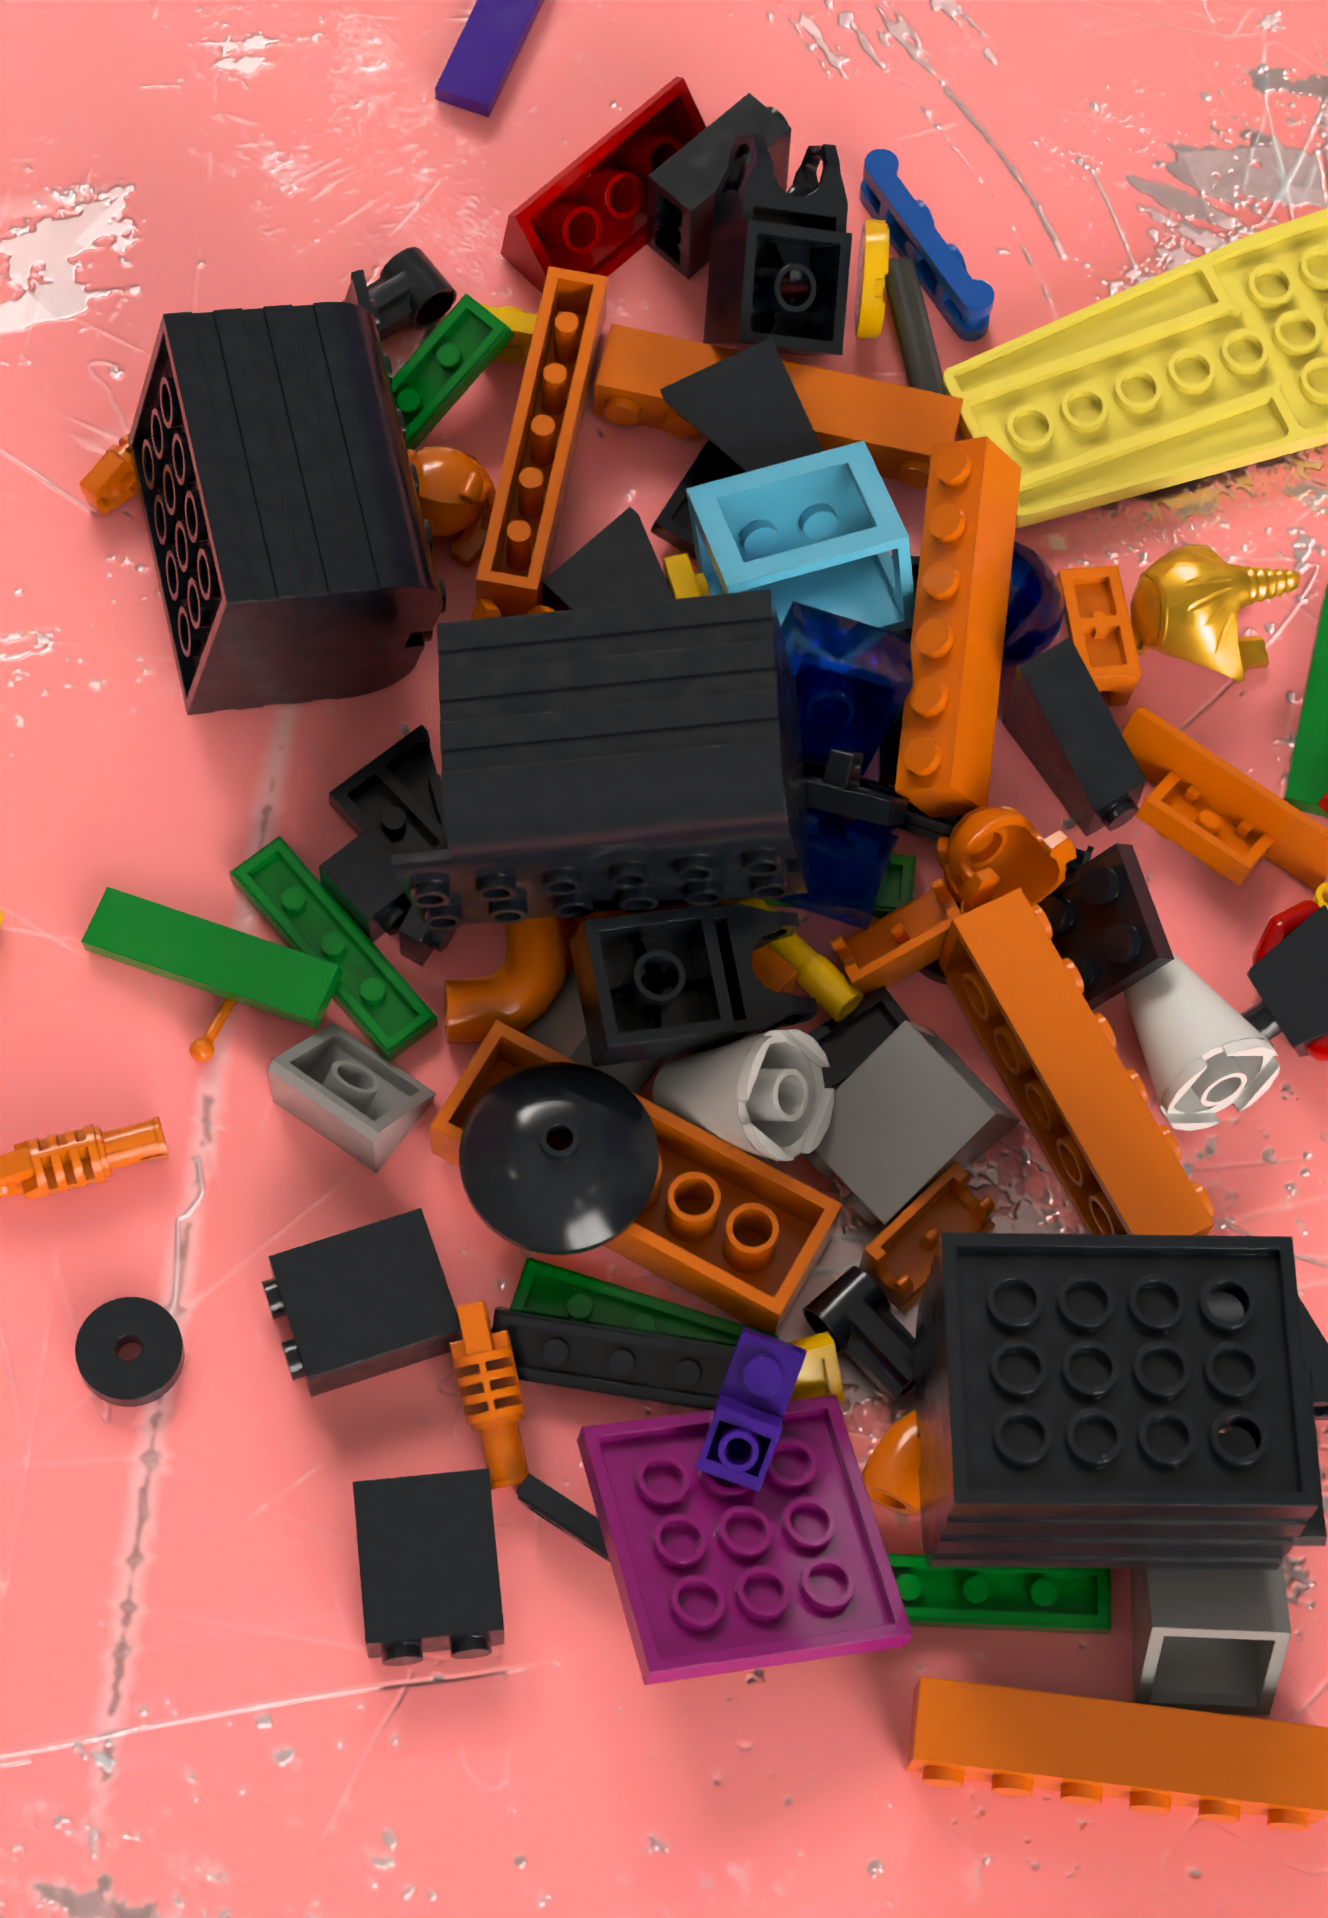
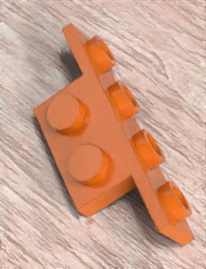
[1122,707,1328,890]

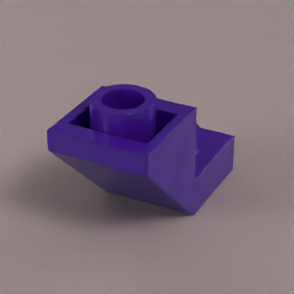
[695,1327,806,1492]

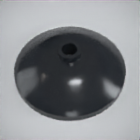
[459,1062,659,1255]

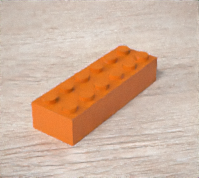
[938,888,1215,1235]
[430,1019,843,1335]

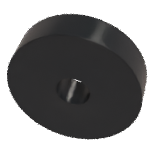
[75,1297,185,1407]

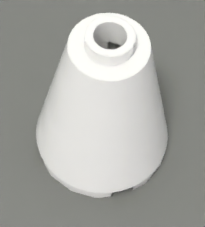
[1123,953,1280,1131]
[652,1028,834,1161]

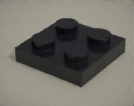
[1038,843,1174,1010]

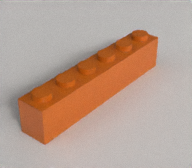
[476,266,608,617]
[594,323,963,489]
[894,436,1021,818]
[906,1676,1328,1831]

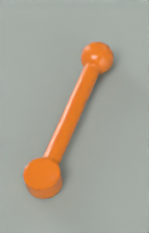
[189,998,237,1063]

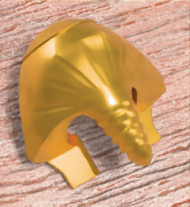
[1130,544,1300,683]

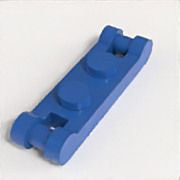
[859,149,994,341]

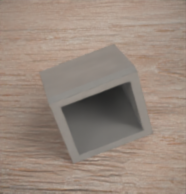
[803,1020,1021,1225]
[1131,1564,1291,1715]

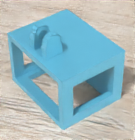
[686,441,915,677]

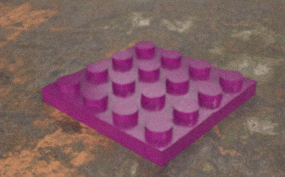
[577,1395,913,1685]

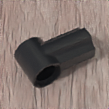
[342,247,457,342]
[803,1266,915,1403]

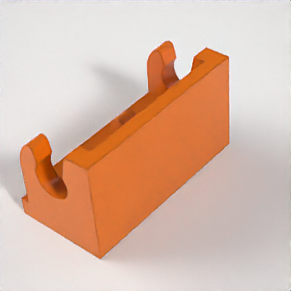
[1056,565,1142,706]
[830,878,962,998]
[859,1162,996,1315]

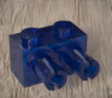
[774,807,899,930]

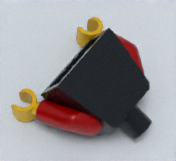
[1241,882,1328,1061]

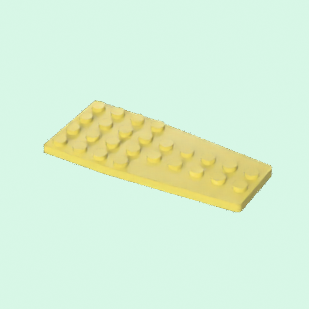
[942,208,1328,528]

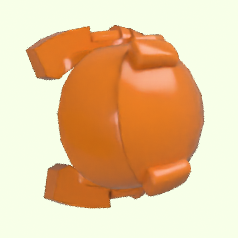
[407,446,496,569]
[936,806,1077,914]

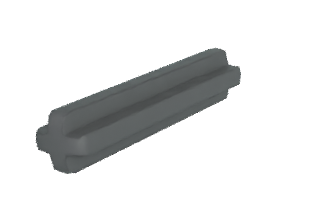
[885,256,947,395]

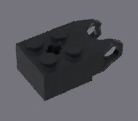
[703,133,852,356]
[569,904,818,1067]

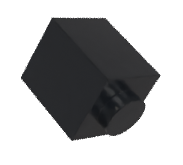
[319,828,412,942]

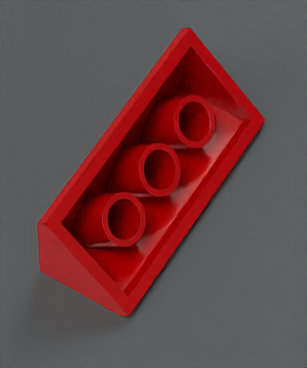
[500,76,707,293]

